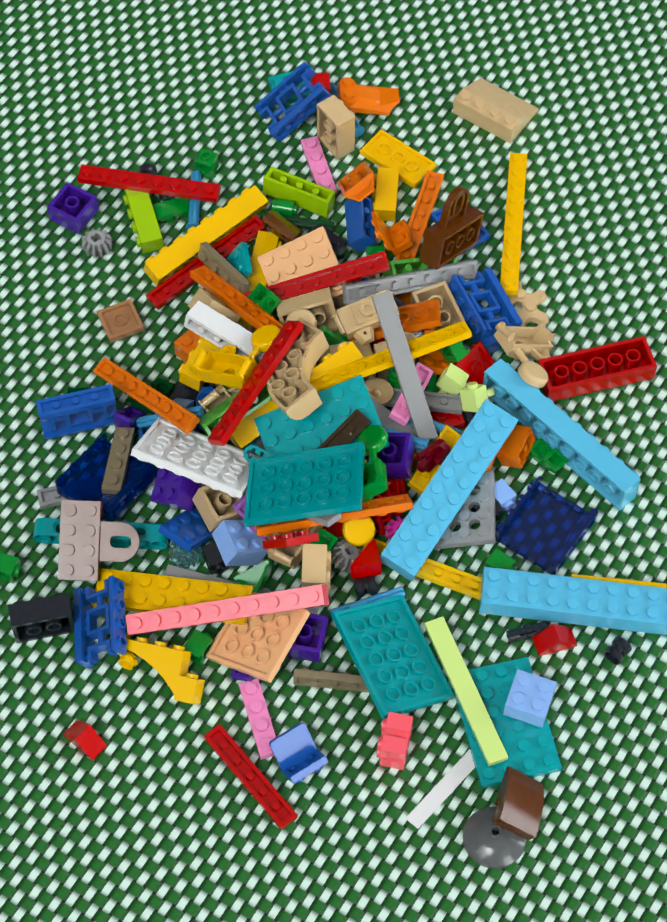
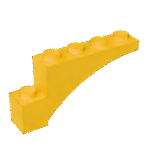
[110,634,205,704]

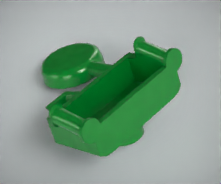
[357,425,388,502]

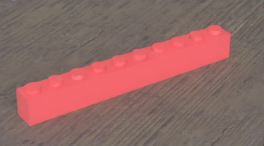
[125,584,329,635]

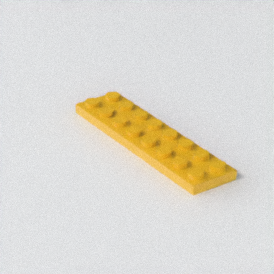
[91,568,254,625]

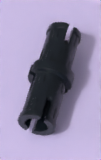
[506,620,548,643]

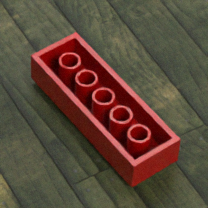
[537,336,657,401]

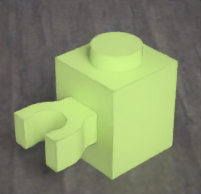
[436,363,469,395]
[459,382,495,412]

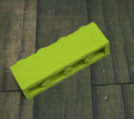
[263,167,335,218]
[122,189,164,253]

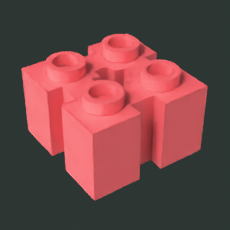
[376,712,413,770]

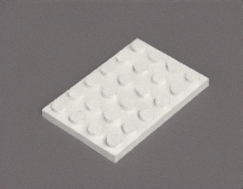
[131,417,261,499]

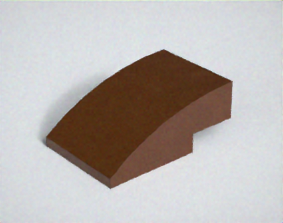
[262,210,304,243]
[492,766,544,840]

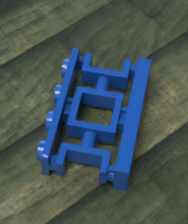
[254,62,331,142]
[448,267,522,340]
[36,384,117,440]
[73,575,127,668]

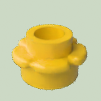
[118,652,138,670]

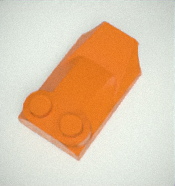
[336,77,400,116]
[337,160,374,202]

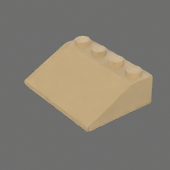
[453,78,539,144]

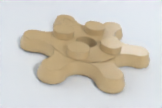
[495,281,549,327]

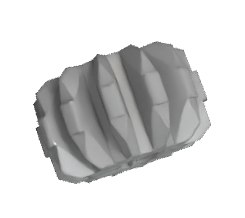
[82,227,112,258]
[331,539,362,574]

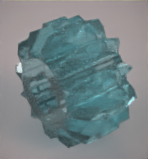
[169,541,203,569]

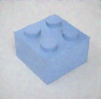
[212,520,268,566]
[503,669,557,728]

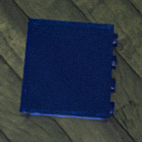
[55,433,159,522]
[495,476,598,575]

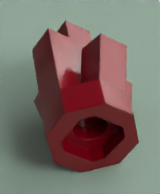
[417,438,451,473]

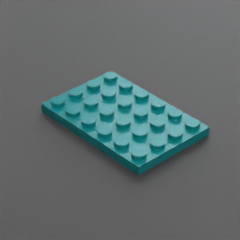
[254,375,390,456]
[244,442,365,527]
[331,595,455,719]
[453,657,562,789]

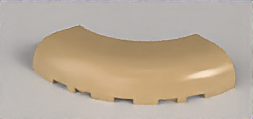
[267,318,330,420]

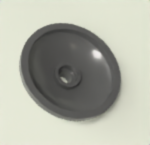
[463,807,526,869]

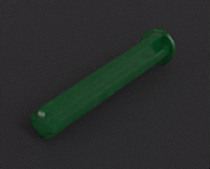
[263,211,334,232]

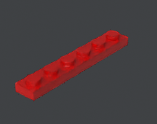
[203,724,298,830]

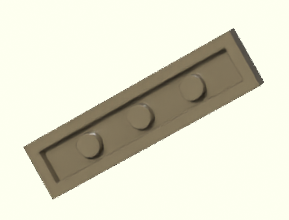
[198,242,251,295]
[101,427,135,495]
[293,668,369,693]

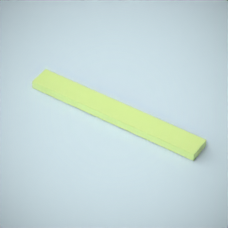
[424,616,508,766]

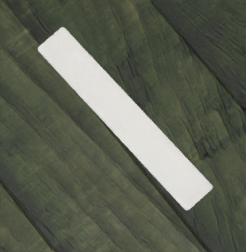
[406,749,475,829]

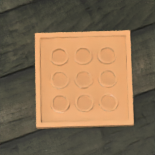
[257,226,347,300]
[206,592,310,683]

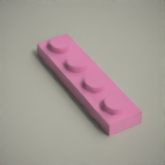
[301,136,337,194]
[388,362,434,427]
[239,678,276,760]

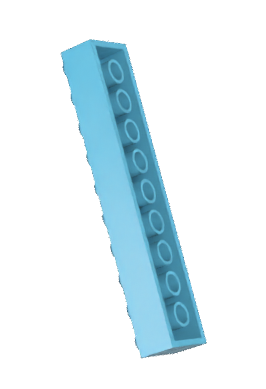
[483,358,641,511]
[380,399,518,582]
[479,567,667,635]

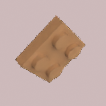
[96,299,145,343]

